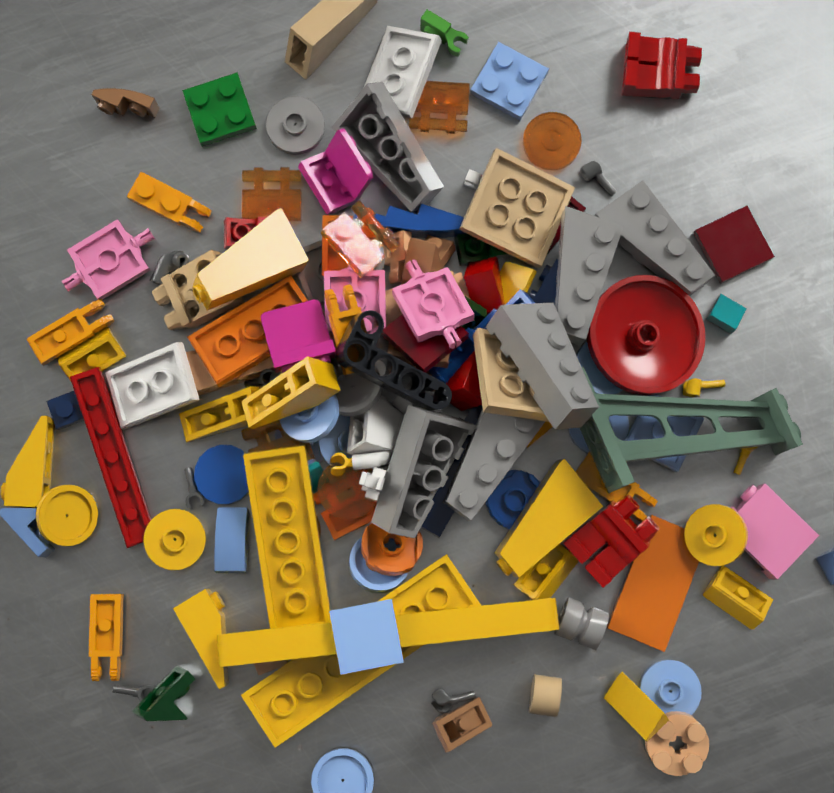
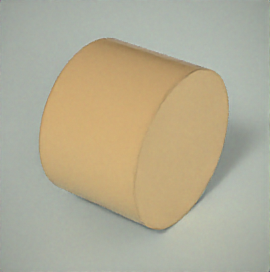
[529,674,562,717]

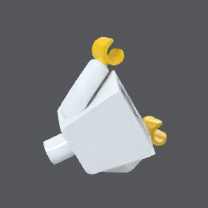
[330,395,404,476]

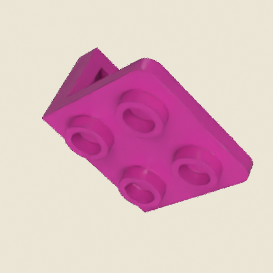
[298,128,373,215]
[261,299,336,373]

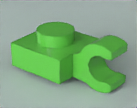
[420,9,469,57]

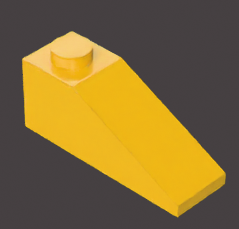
[241,356,340,429]
[179,386,263,442]
[1,416,55,508]
[173,589,229,690]

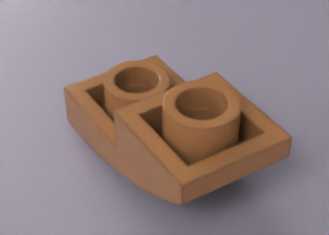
[91,88,160,118]

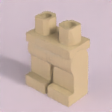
[152,249,244,331]

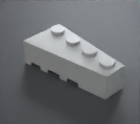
[332,82,444,212]
[594,180,715,296]
[554,206,624,346]
[486,303,599,430]
[371,404,477,538]
[443,409,545,521]

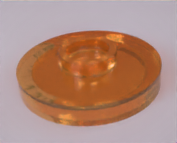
[523,112,582,170]
[318,462,376,520]

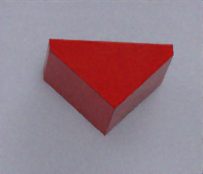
[464,257,505,315]
[446,350,482,411]

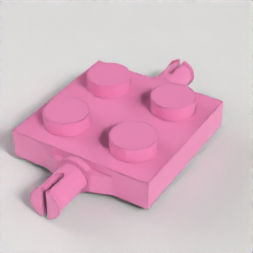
[62,219,155,300]
[324,249,386,333]
[392,260,474,349]

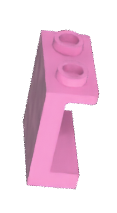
[730,484,819,580]

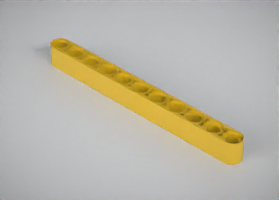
[217,598,560,667]

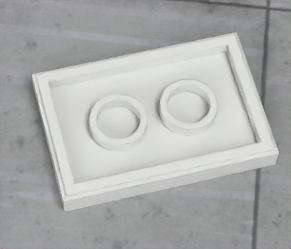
[364,25,442,119]
[105,342,200,429]

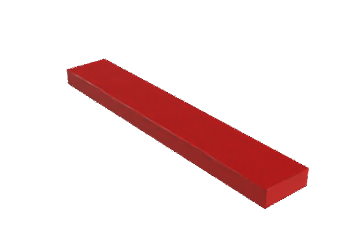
[70,367,151,548]

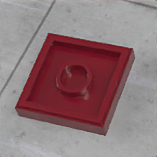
[693,206,775,284]
[382,314,469,373]

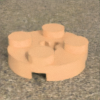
[645,711,709,776]

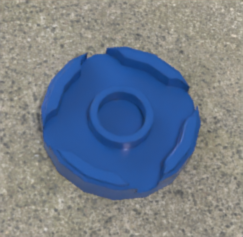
[194,445,249,505]
[486,470,541,530]

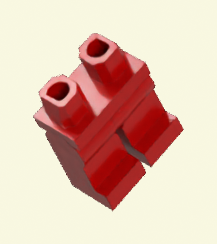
[622,31,702,99]
[563,495,659,588]

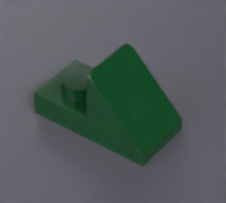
[132,666,195,721]

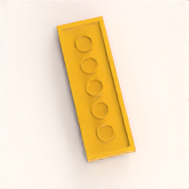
[243,445,331,629]

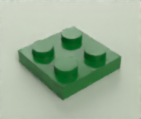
[182,72,257,147]

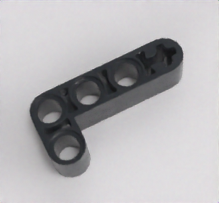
[336,310,452,410]

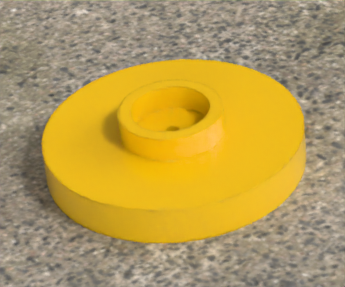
[36,485,98,546]
[684,504,748,566]
[143,509,206,570]

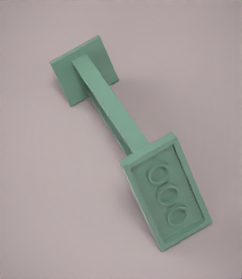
[579,366,803,494]

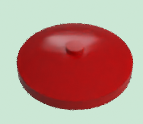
[587,275,705,395]

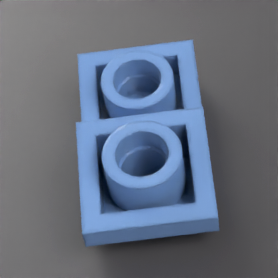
[214,507,250,573]

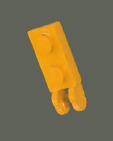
[127,172,212,233]
[324,284,367,375]
[26,299,114,366]
[575,451,658,522]
[89,594,124,681]

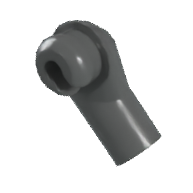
[150,250,189,285]

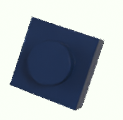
[46,391,84,430]

